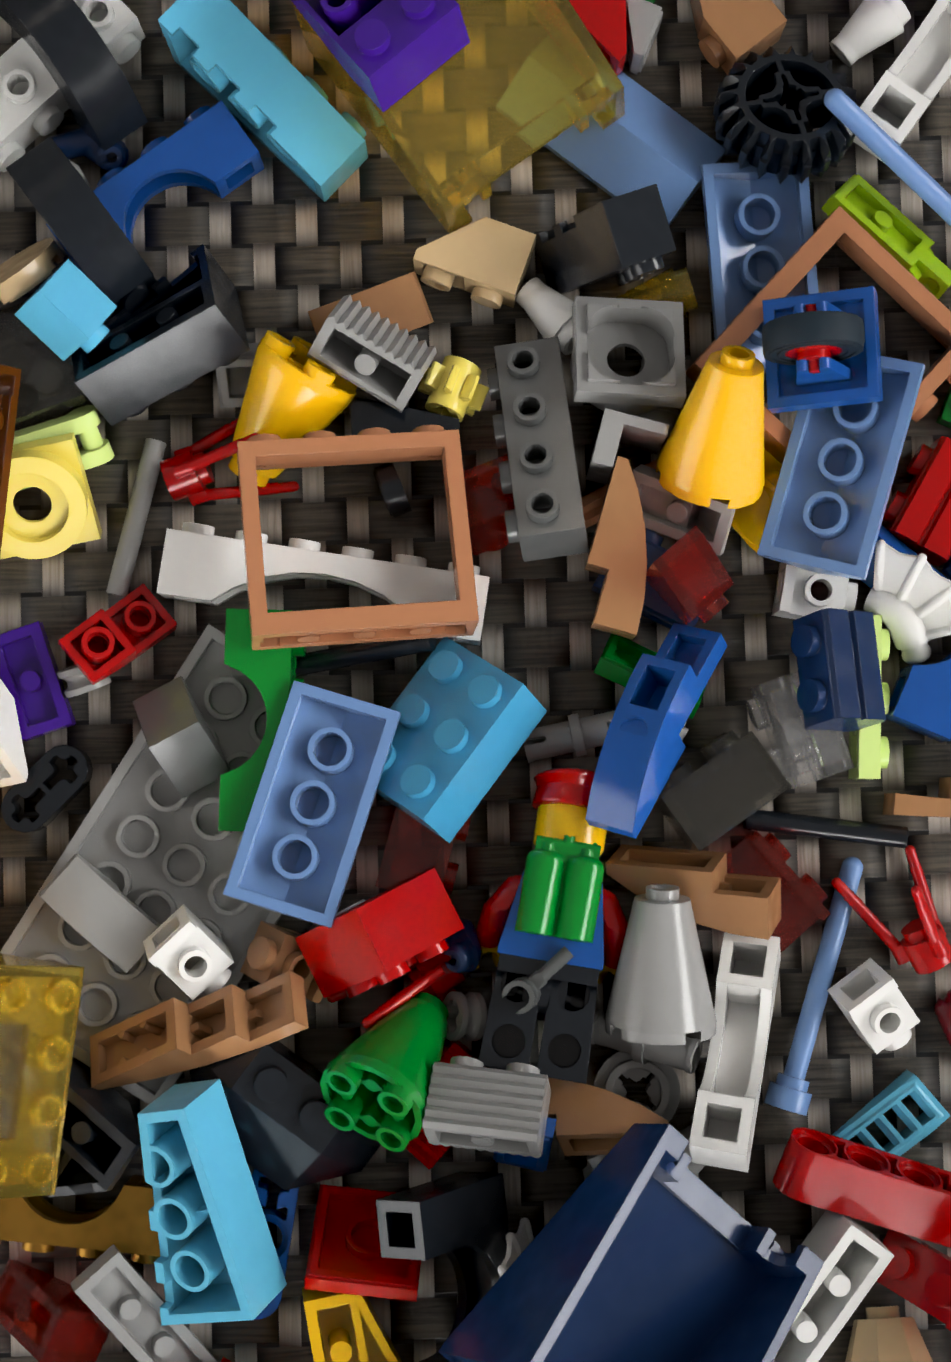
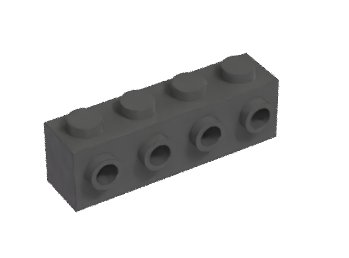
[487,336,589,562]

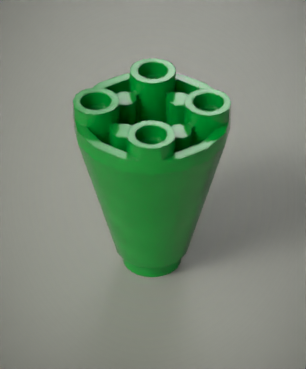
[320,992,449,1152]

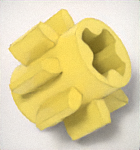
[418,355,489,422]

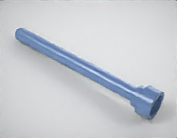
[824,88,951,226]
[764,857,863,1116]

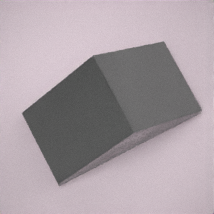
[132,676,231,798]

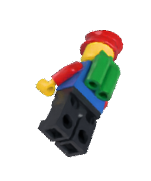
[476,768,628,1084]

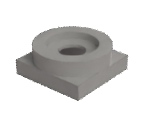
[570,296,686,415]

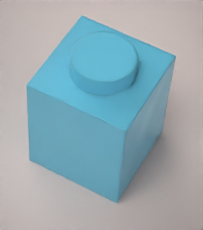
[14,259,117,361]

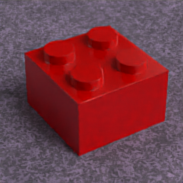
[295,868,465,998]

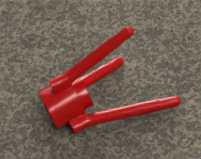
[160,418,299,506]
[831,845,951,975]
[327,952,465,1028]

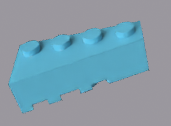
[158,0,368,202]
[137,1079,287,1326]

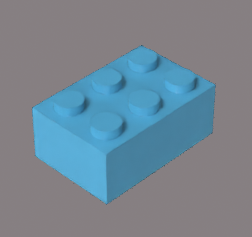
[376,637,547,844]

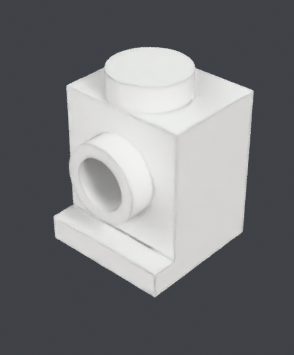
[771,562,858,620]
[143,904,234,1000]
[827,958,921,1054]

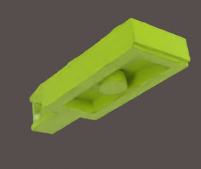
[821,174,951,299]

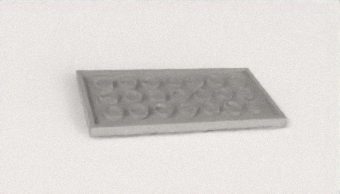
[0,624,282,1104]

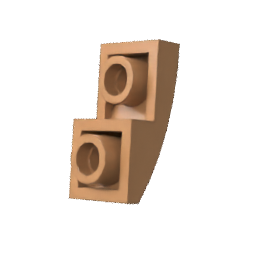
[308,271,434,335]

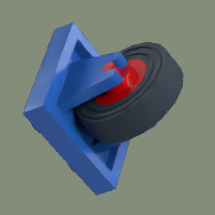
[762,286,883,413]

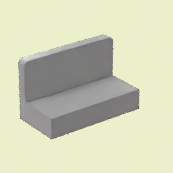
[585,408,670,485]

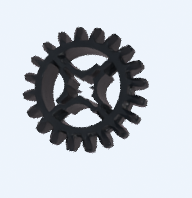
[713,45,856,184]

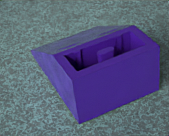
[291,0,470,113]

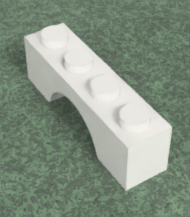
[853,0,951,163]
[689,932,781,1173]

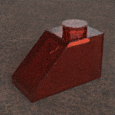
[646,526,734,625]
[0,1259,110,1362]

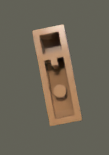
[690,0,787,75]

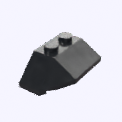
[0,1013,141,1198]
[190,1041,381,1190]

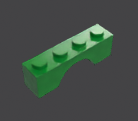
[218,608,306,832]

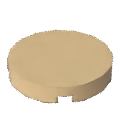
[0,237,65,305]

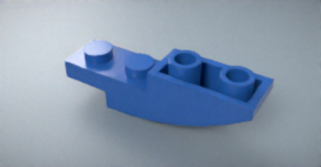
[585,623,727,839]

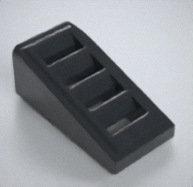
[350,397,460,435]

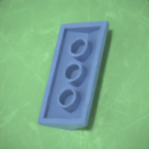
[495,25,725,226]
[700,162,819,380]
[757,356,925,580]
[223,680,401,929]

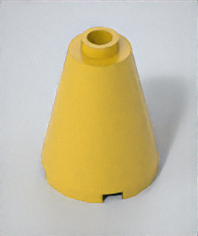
[656,345,765,509]

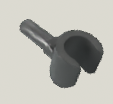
[502,946,574,1014]

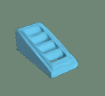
[832,1069,950,1156]

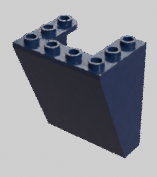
[439,1123,824,1362]

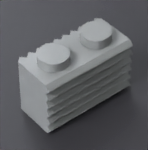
[307,294,437,413]
[422,1056,551,1158]

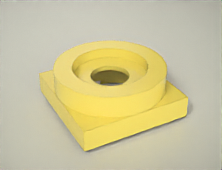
[0,432,102,560]

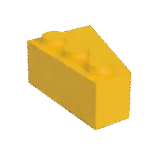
[302,1287,402,1362]

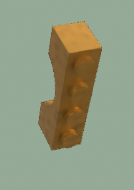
[0,1161,160,1264]

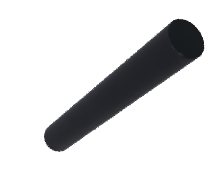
[296,638,436,677]
[743,808,908,848]

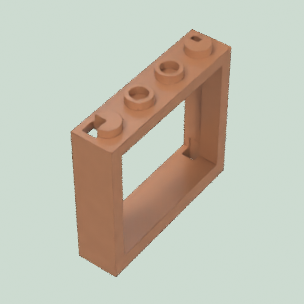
[686,206,951,464]
[237,425,479,650]

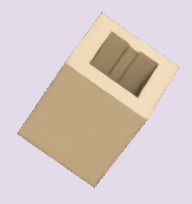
[413,217,536,309]

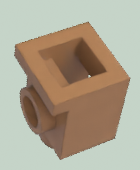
[240,921,323,1004]

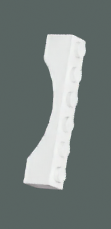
[156,522,490,646]

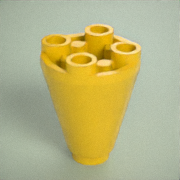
[228,330,357,487]

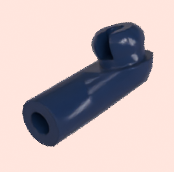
[50,128,129,171]
[444,918,483,973]

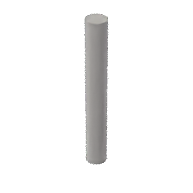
[106,438,166,597]

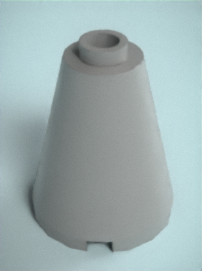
[604,884,716,1046]

